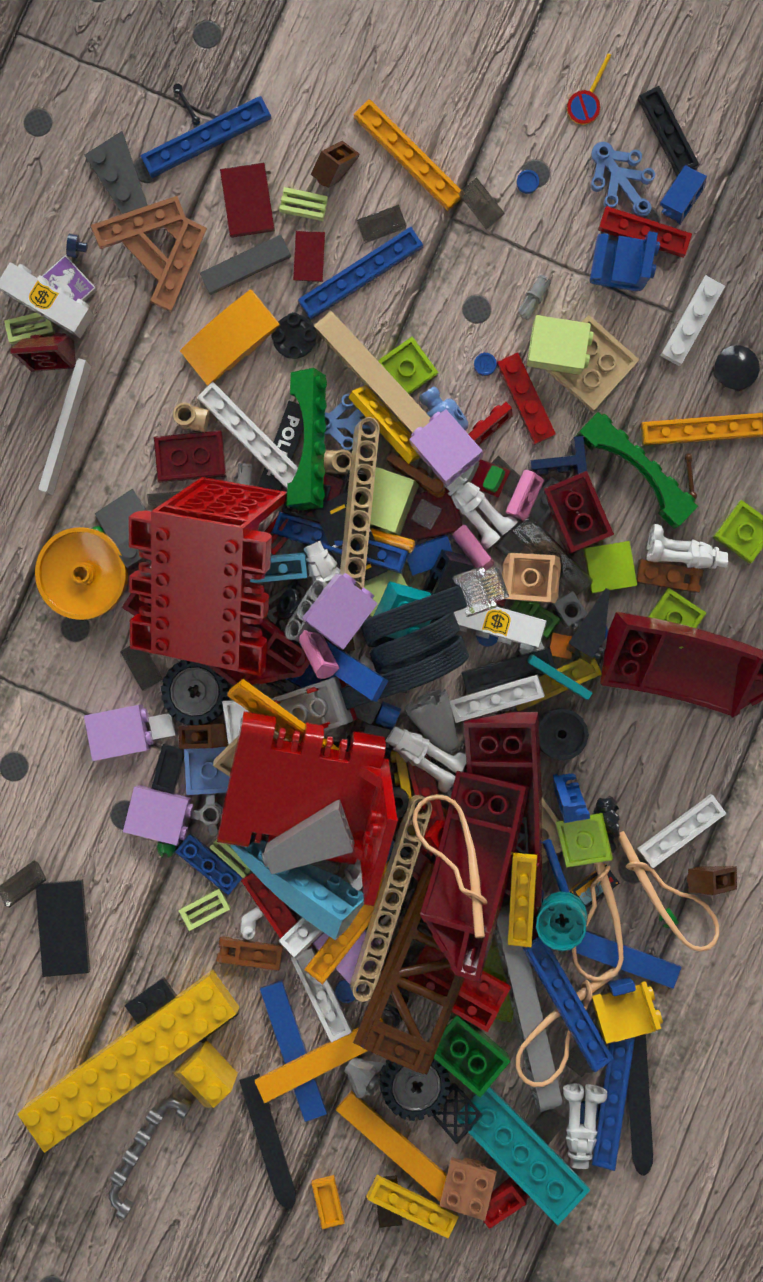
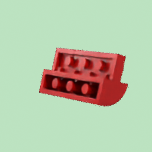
[408,945,511,1032]

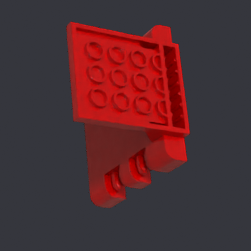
[129,477,287,676]
[217,711,398,906]

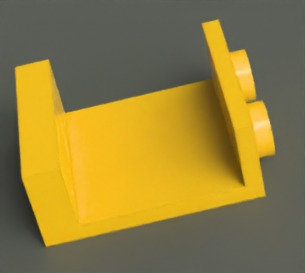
[591,981,663,1045]

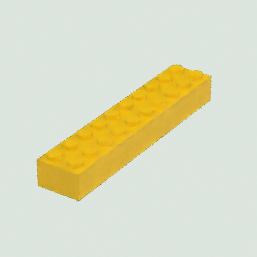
[17,970,239,1153]

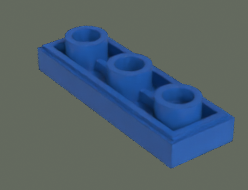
[175,833,242,896]

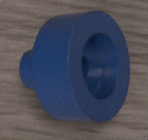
[66,233,88,258]

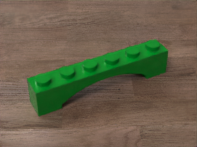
[287,368,327,511]
[576,412,698,529]

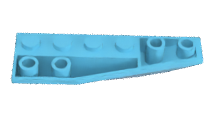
[230,835,364,940]

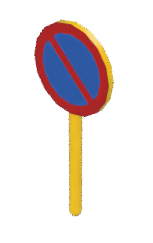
[567,54,611,125]

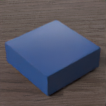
[607,977,636,996]

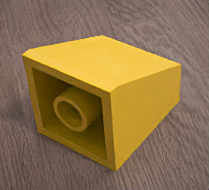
[173,1040,238,1108]

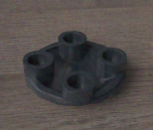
[271,312,317,359]
[713,345,760,391]

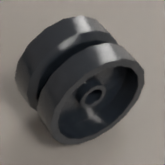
[538,708,589,760]

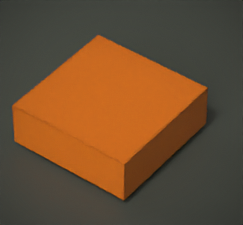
[549,633,572,660]

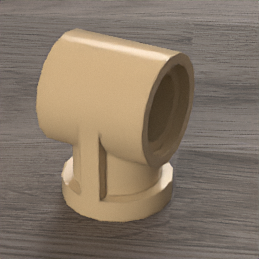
[173,403,210,432]
[324,449,352,476]

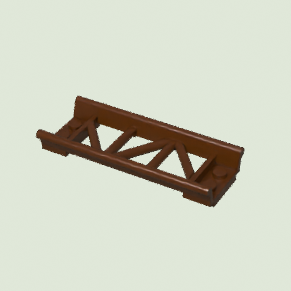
[353,862,465,1075]

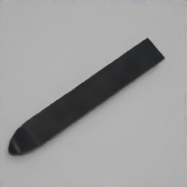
[628,1034,653,1176]
[239,1073,296,1209]

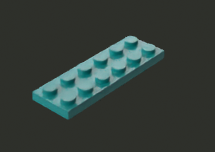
[457,1086,590,1226]

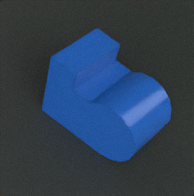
[374,701,401,730]

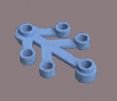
[590,142,655,218]
[325,394,371,452]

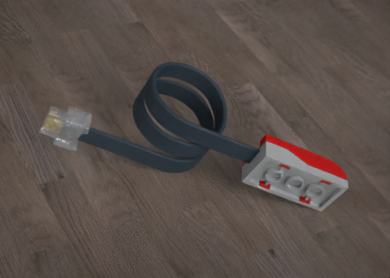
[272,567,509,731]

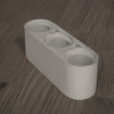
[285,580,328,643]

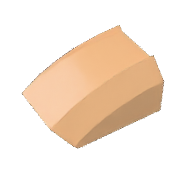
[501,553,561,604]

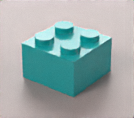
[374,581,431,639]

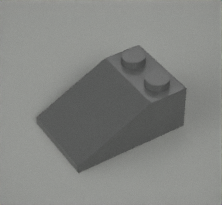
[94,489,149,570]

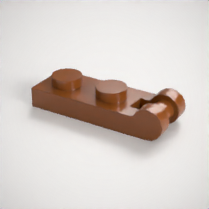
[387,452,446,498]
[636,559,704,593]
[216,936,283,971]

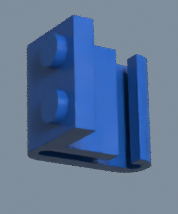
[589,231,660,291]

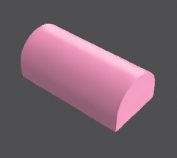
[505,470,544,522]
[452,525,495,573]
[299,630,339,679]

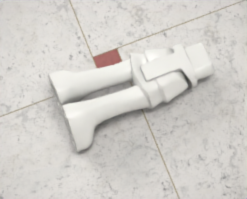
[443,476,518,550]
[647,524,728,569]
[303,541,340,583]
[385,726,466,793]
[563,1083,607,1169]

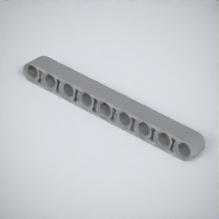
[494,905,562,1112]

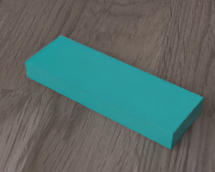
[527,654,593,700]

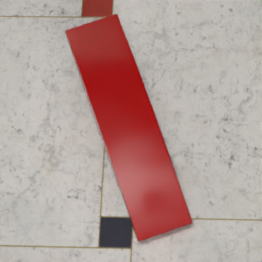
[484,1147,552,1229]

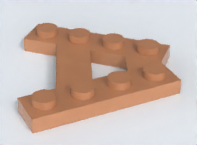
[91,196,207,312]

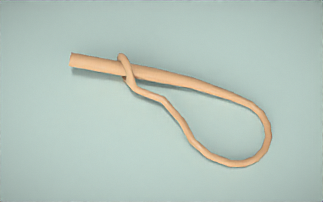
[412,794,487,938]
[618,831,719,952]
[571,862,624,982]
[515,967,618,1087]

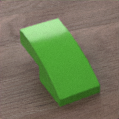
[509,600,561,639]

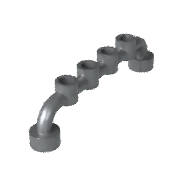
[109,1098,194,1221]

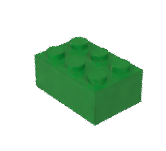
[427,1012,511,1098]

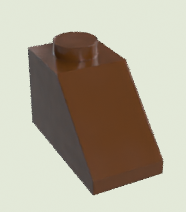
[310,140,360,188]
[178,723,228,749]
[687,866,737,895]

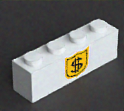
[0,262,94,338]
[454,602,547,651]

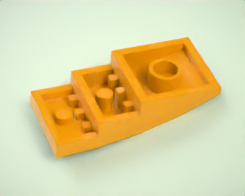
[179,289,280,386]

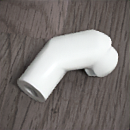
[240,906,264,940]

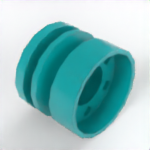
[536,891,588,951]

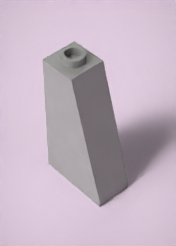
[262,800,355,875]

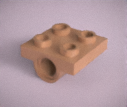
[440,1157,497,1221]

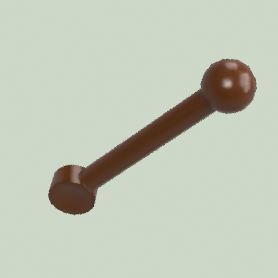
[685,453,697,500]

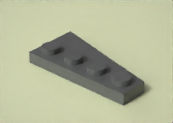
[84,131,148,214]

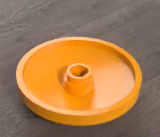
[35,527,128,620]

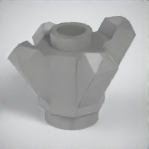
[191,793,223,835]
[344,1057,386,1098]

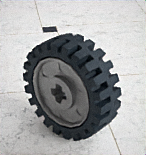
[161,660,231,725]
[379,1059,450,1121]

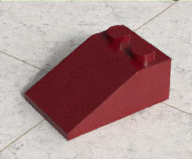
[10,333,76,372]
[544,471,614,555]

